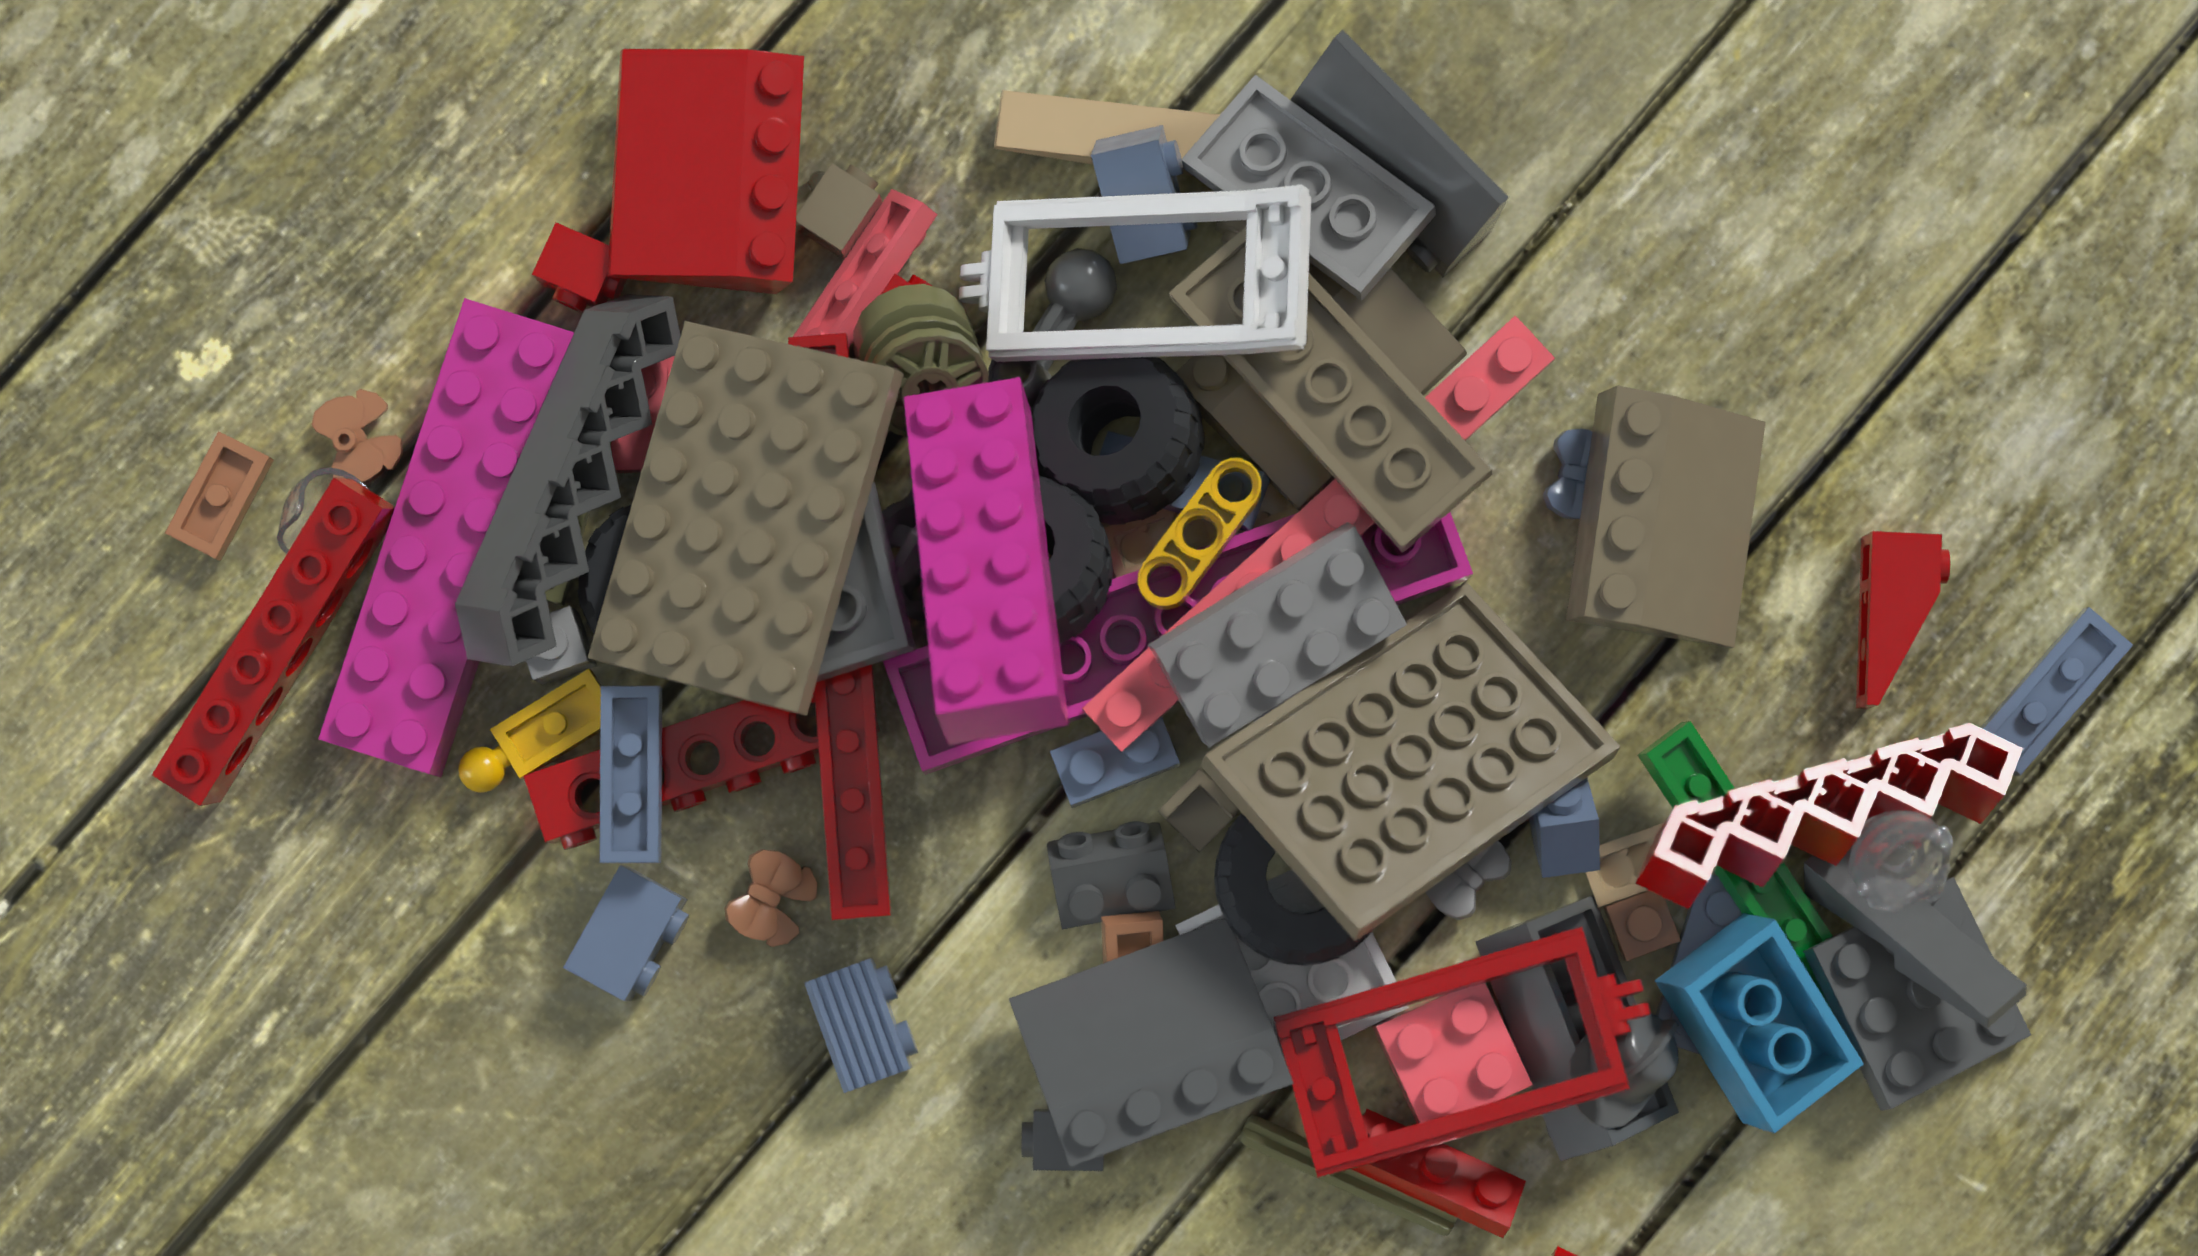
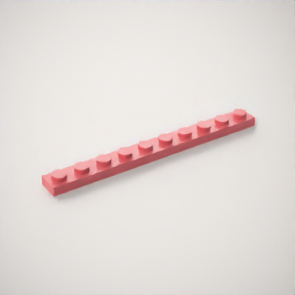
[1082,315,1555,753]

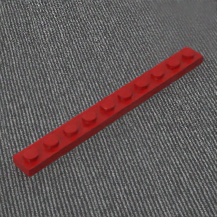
[788,333,892,920]

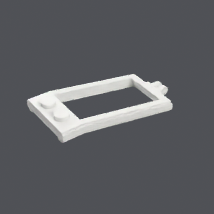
[959,185,1311,362]

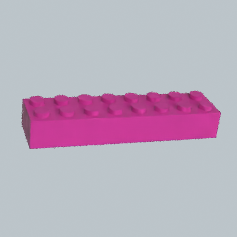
[318,298,574,777]

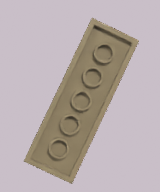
[1169,225,1492,552]

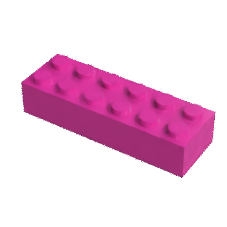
[904,377,1068,745]

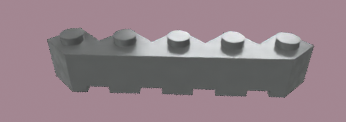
[455,294,681,667]

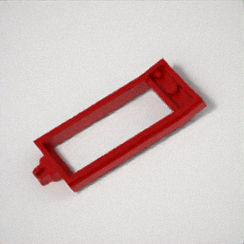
[1273,927,1651,1178]

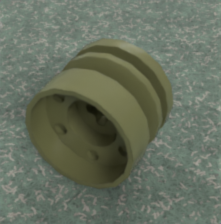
[853,284,988,437]

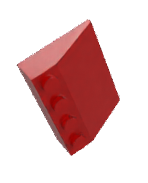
[608,49,804,294]

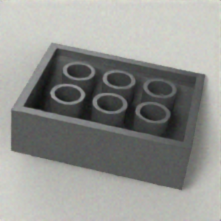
[1290,30,1509,278]
[1009,918,1294,1167]

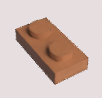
[165,431,274,561]

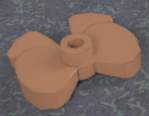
[311,389,403,485]
[724,849,817,947]

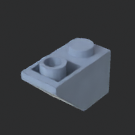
[1529,778,1600,878]

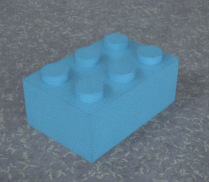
[1655,913,1864,1133]

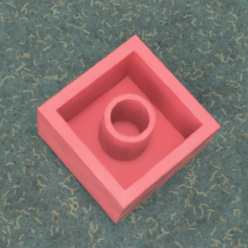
[1372,983,1533,1124]

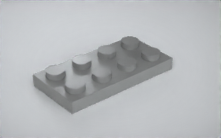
[1181,75,1436,301]
[1148,522,1407,747]

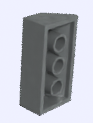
[1475,895,1679,1161]

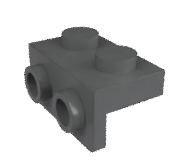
[1047,821,1176,930]

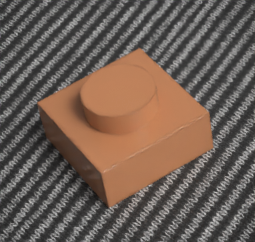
[1603,890,1681,961]
[1101,911,1163,963]

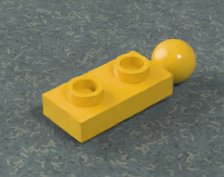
[458,668,601,793]

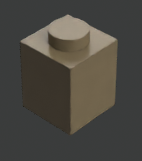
[796,163,883,260]

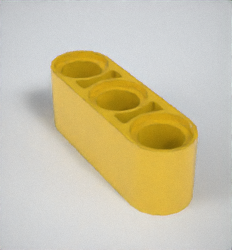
[1138,458,1261,610]

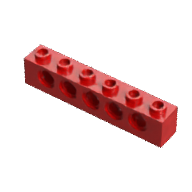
[152,477,395,806]
[523,691,880,850]

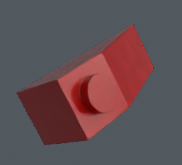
[1856,531,1951,709]

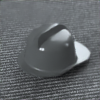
[1567,1006,1679,1129]

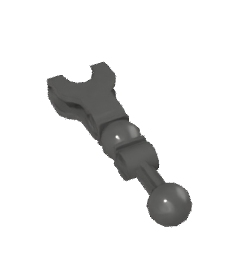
[882,248,1117,620]

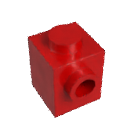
[532,222,626,313]

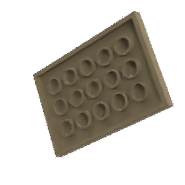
[588,321,903,716]
[1201,581,1620,941]

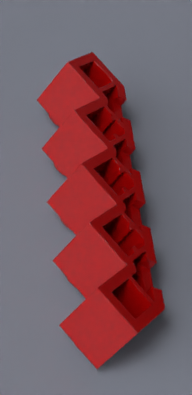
[1635,723,2023,909]

